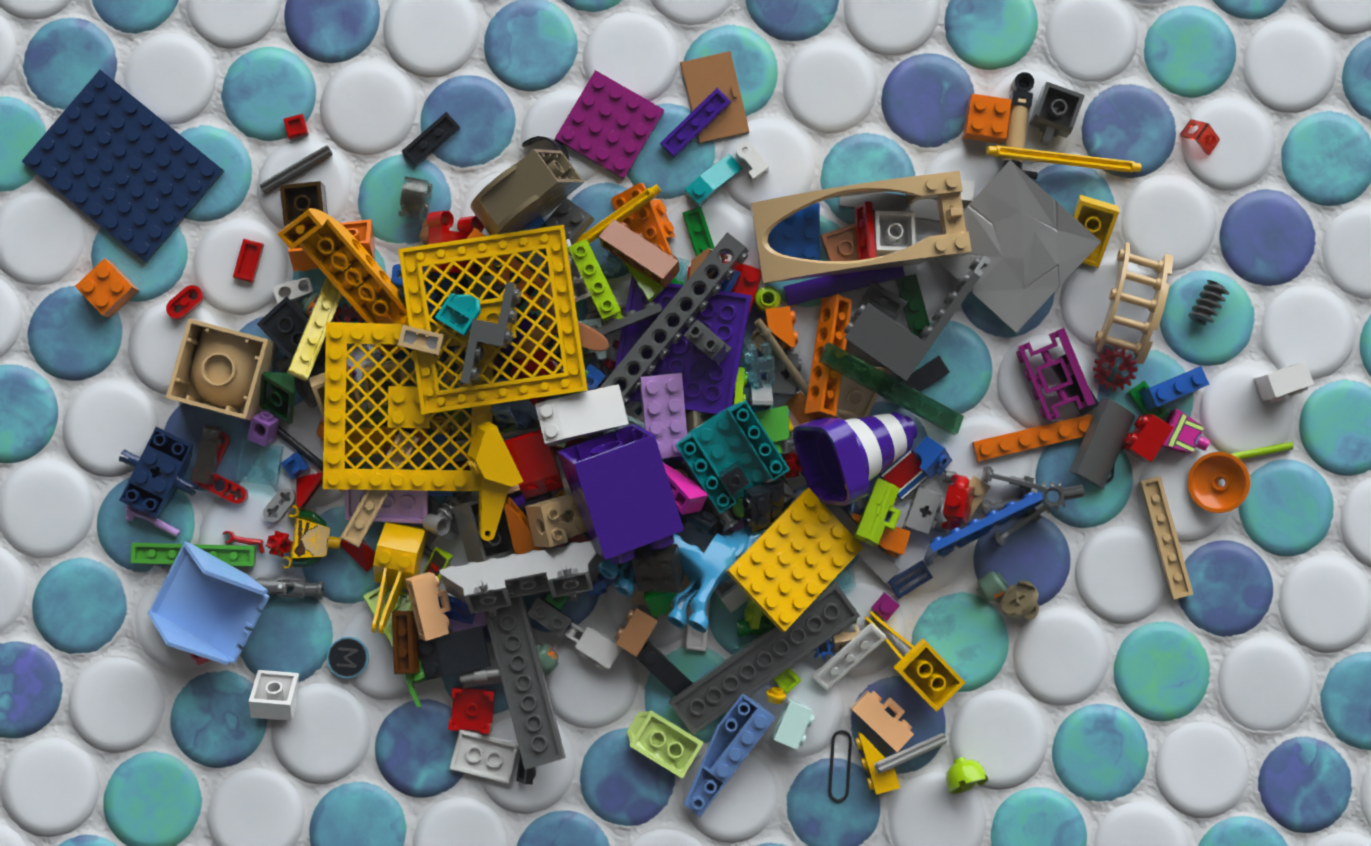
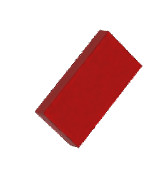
[233,239,264,283]

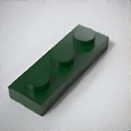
[896,274,930,336]

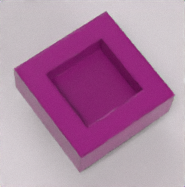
[871,592,900,621]

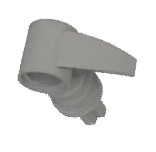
[423,491,472,540]

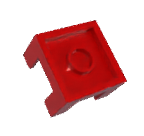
[448,686,496,734]

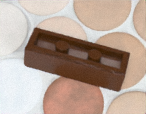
[392,611,419,674]

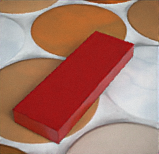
[855,201,876,260]

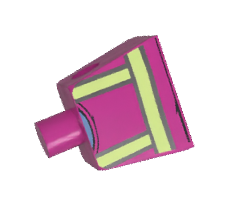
[1162,409,1210,454]

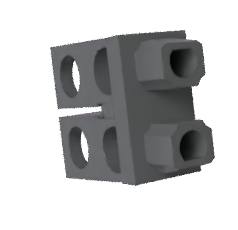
[684,319,733,365]

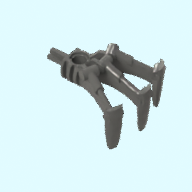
[981,466,1085,547]

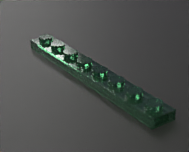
[819,342,964,435]

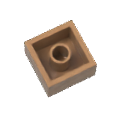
[614,607,658,657]

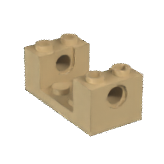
[525,493,588,547]

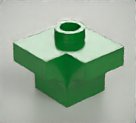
[642,574,677,618]

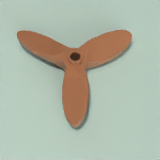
[511,272,609,360]

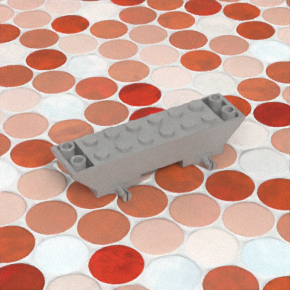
[439,540,605,617]

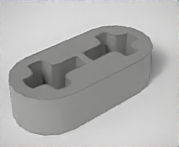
[263,488,296,522]

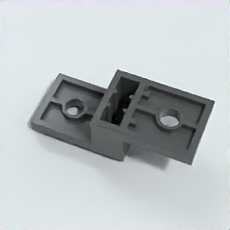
[460,282,522,385]

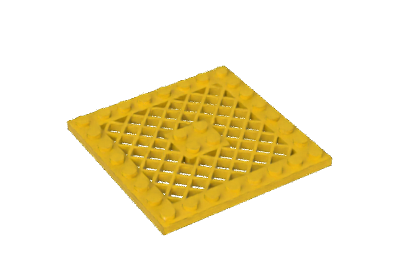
[398,225,588,415]
[323,322,494,491]

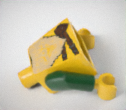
[282,505,341,569]

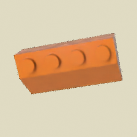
[288,219,375,271]

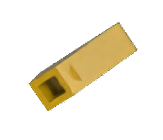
[855,732,900,795]

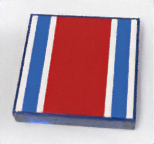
[878,449,928,501]

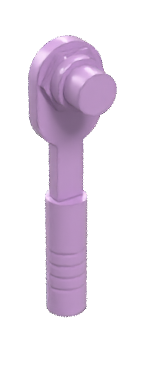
[125,505,180,538]

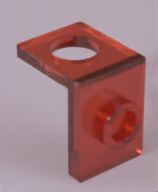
[1180,119,1220,155]

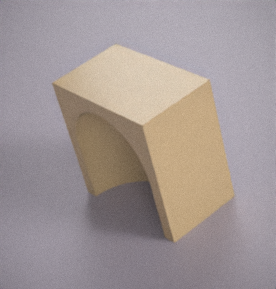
[166,318,279,421]

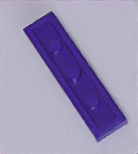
[660,88,731,158]

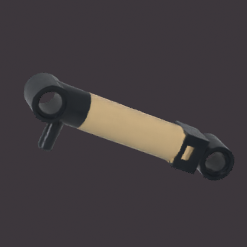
[1002,72,1038,180]

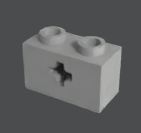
[903,487,943,534]

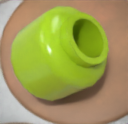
[754,286,781,313]

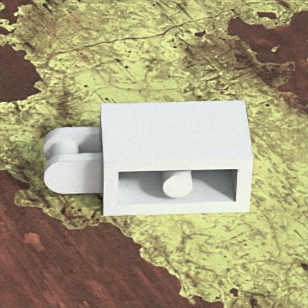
[564,622,622,670]

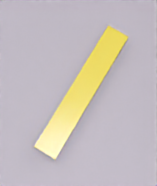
[287,277,342,381]

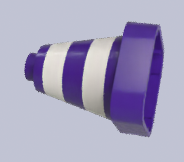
[793,412,917,506]

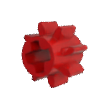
[782,453,802,478]
[266,531,292,557]

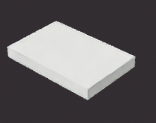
[449,729,519,784]

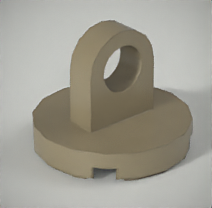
[1000,581,1039,620]

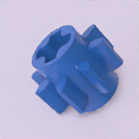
[812,638,835,660]

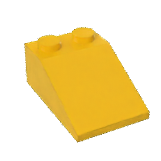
[1072,194,1119,268]

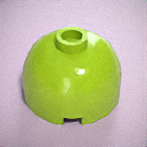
[946,757,989,794]

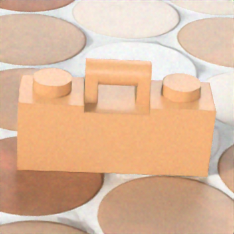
[405,572,451,641]
[850,690,914,752]

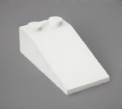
[535,384,629,446]

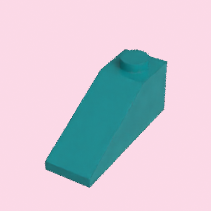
[685,153,743,208]

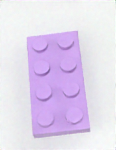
[640,373,687,458]
[345,490,428,524]

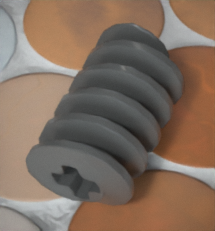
[1188,280,1229,325]

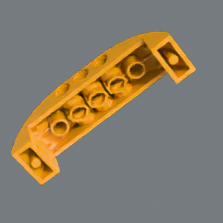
[277,208,409,360]

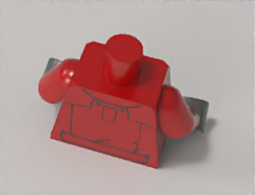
[933,470,975,534]

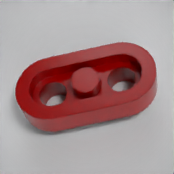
[166,285,204,319]

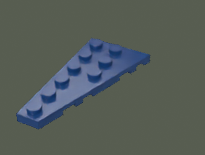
[923,491,1044,567]

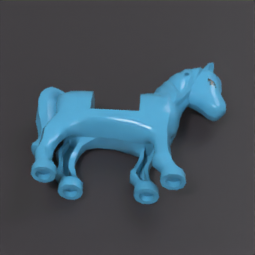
[598,527,766,633]

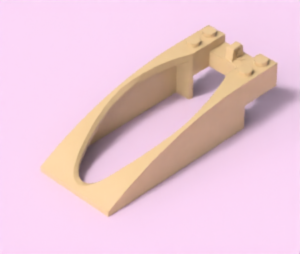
[751,171,972,284]

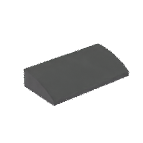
[1069,398,1135,489]

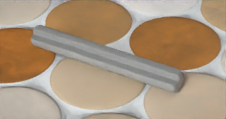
[874,733,947,773]

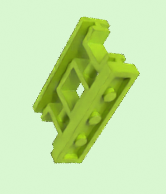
[568,239,623,325]

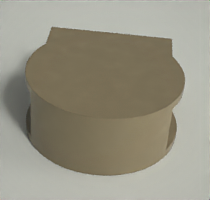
[470,149,584,235]

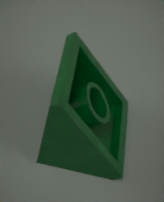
[259,372,295,425]

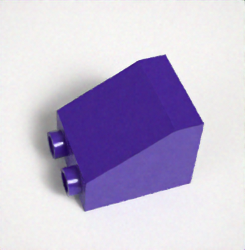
[557,424,684,564]

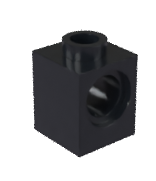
[719,462,749,495]

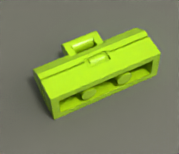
[853,478,901,546]

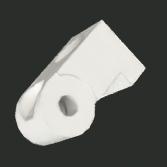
[736,141,769,182]
[272,277,314,304]

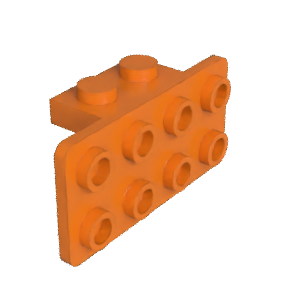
[611,183,676,254]

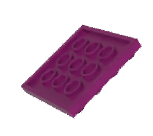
[555,70,664,179]

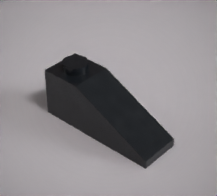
[636,642,693,695]

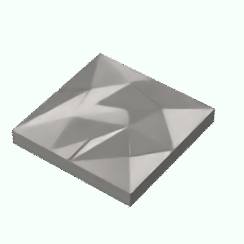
[935,160,1101,333]

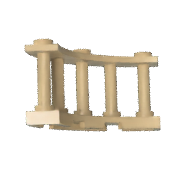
[1094,242,1173,365]

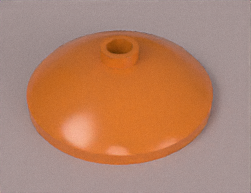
[1188,452,1251,513]

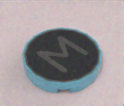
[327,637,369,678]

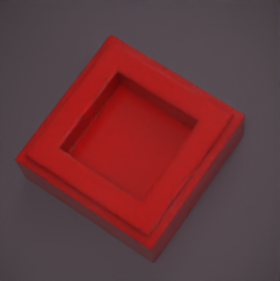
[283,113,309,139]

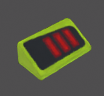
[422,546,454,583]

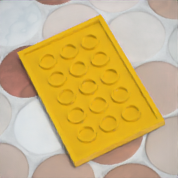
[726,488,864,632]

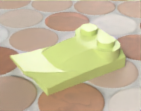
[626,710,704,779]

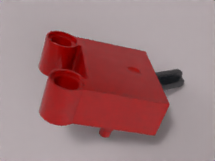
[426,211,484,295]

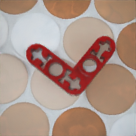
[191,431,248,504]

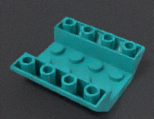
[675,400,790,514]

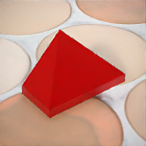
[296,472,323,508]
[340,539,376,572]

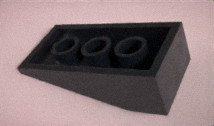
[257,296,326,378]

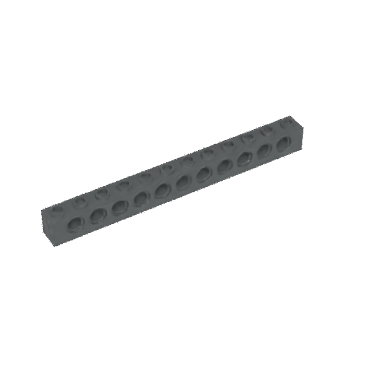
[586,232,749,440]

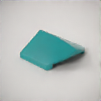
[435,294,481,336]

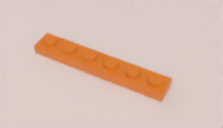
[972,414,1092,462]

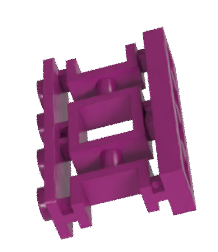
[1016,328,1095,422]

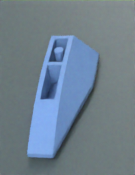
[684,694,775,817]

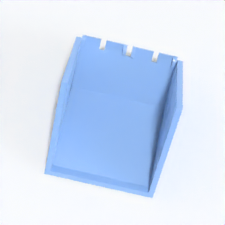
[147,541,270,665]

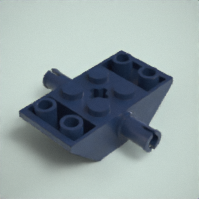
[119,427,199,518]

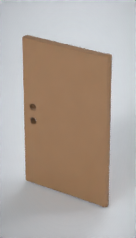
[680,51,750,144]

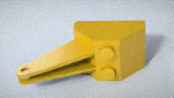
[467,421,523,541]
[371,522,428,634]
[864,611,965,712]

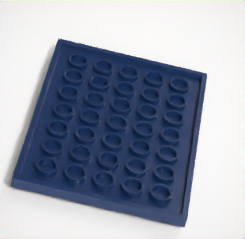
[22,70,224,263]

